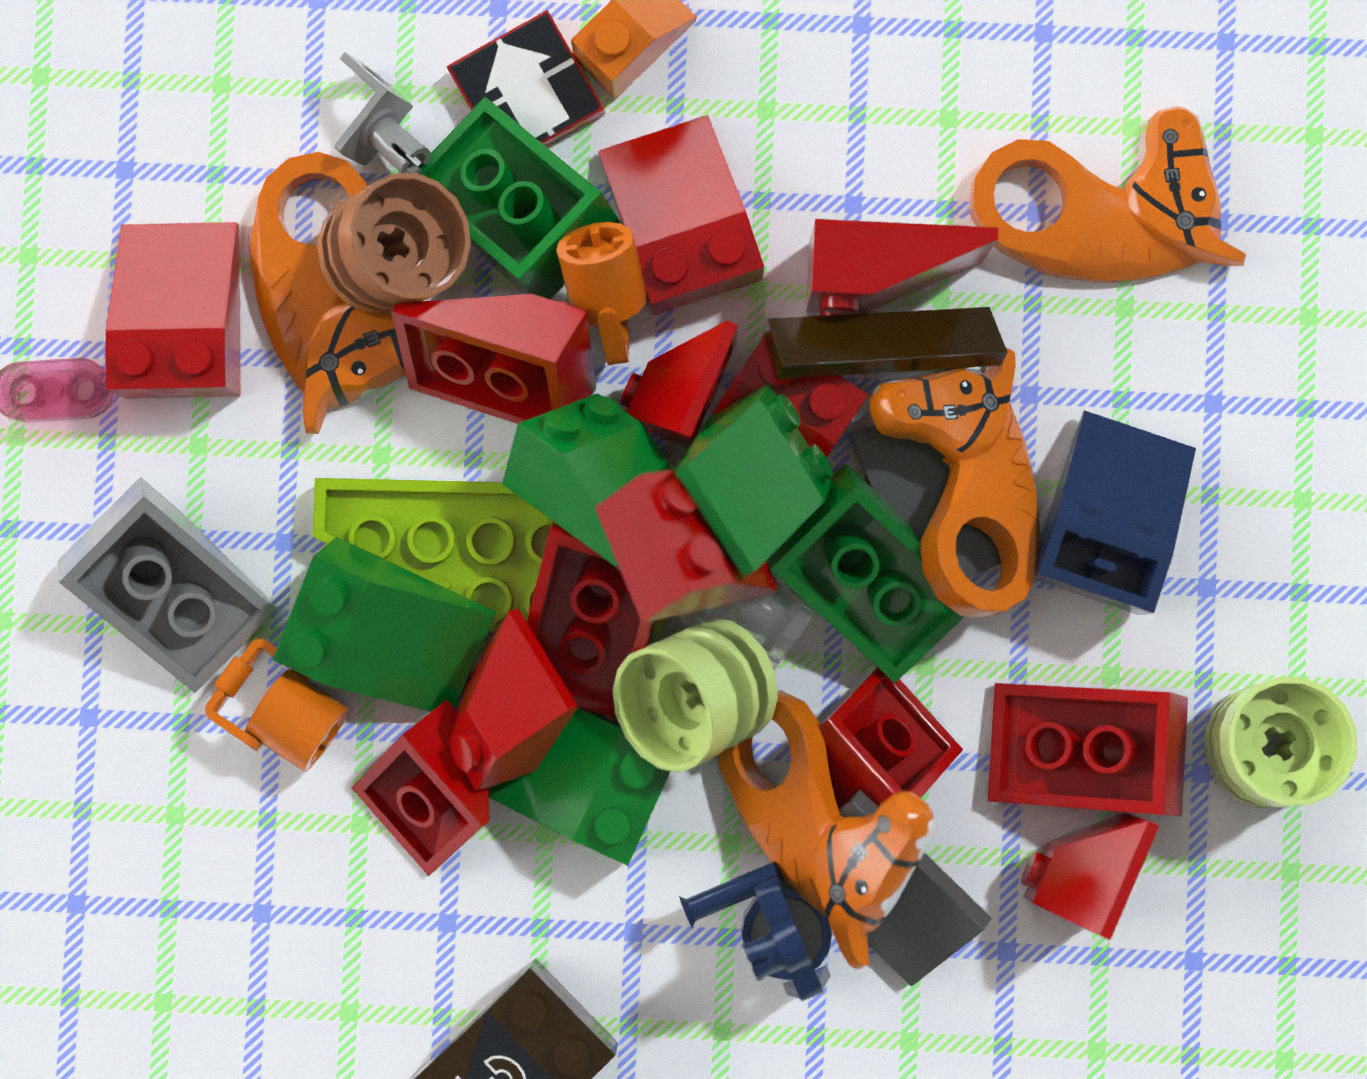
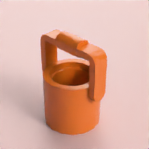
[556,222,647,366]
[205,639,350,773]

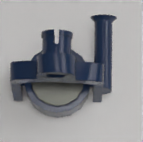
[679,862,832,1002]

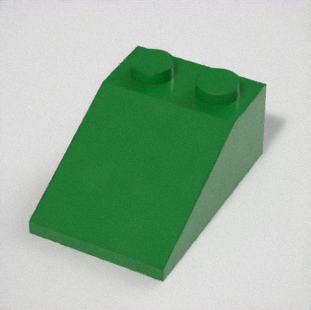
[419,97,622,299]
[675,383,833,578]
[502,393,673,569]
[767,463,964,683]
[273,537,497,712]
[488,708,671,866]

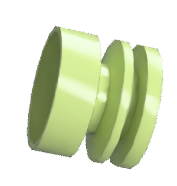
[613,618,778,772]
[1204,677,1357,808]

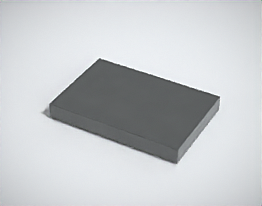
[849,425,1001,578]
[838,790,992,987]

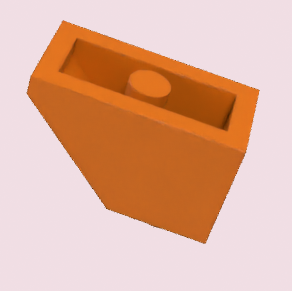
[571,0,697,100]

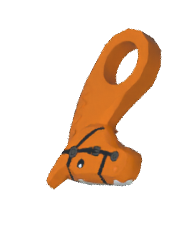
[969,106,1247,282]
[250,152,406,434]
[869,348,1041,618]
[717,690,935,969]

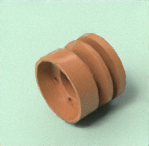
[317,173,471,314]

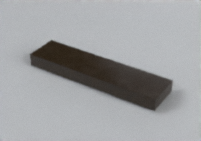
[763,307,1007,379]

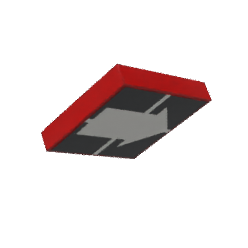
[446,10,605,147]

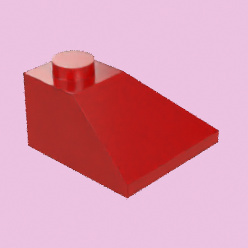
[620,320,738,449]
[448,608,578,791]
[821,667,964,808]
[351,700,490,876]
[1021,812,1160,940]

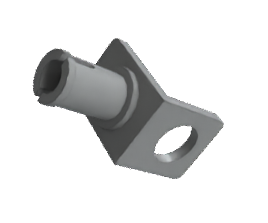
[334,52,430,174]

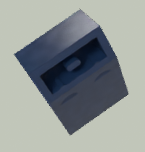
[1035,410,1196,615]

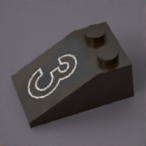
[414,958,618,1079]

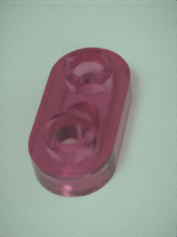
[0,358,115,423]

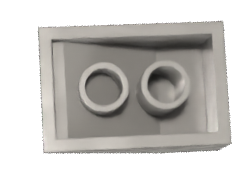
[58,476,277,693]

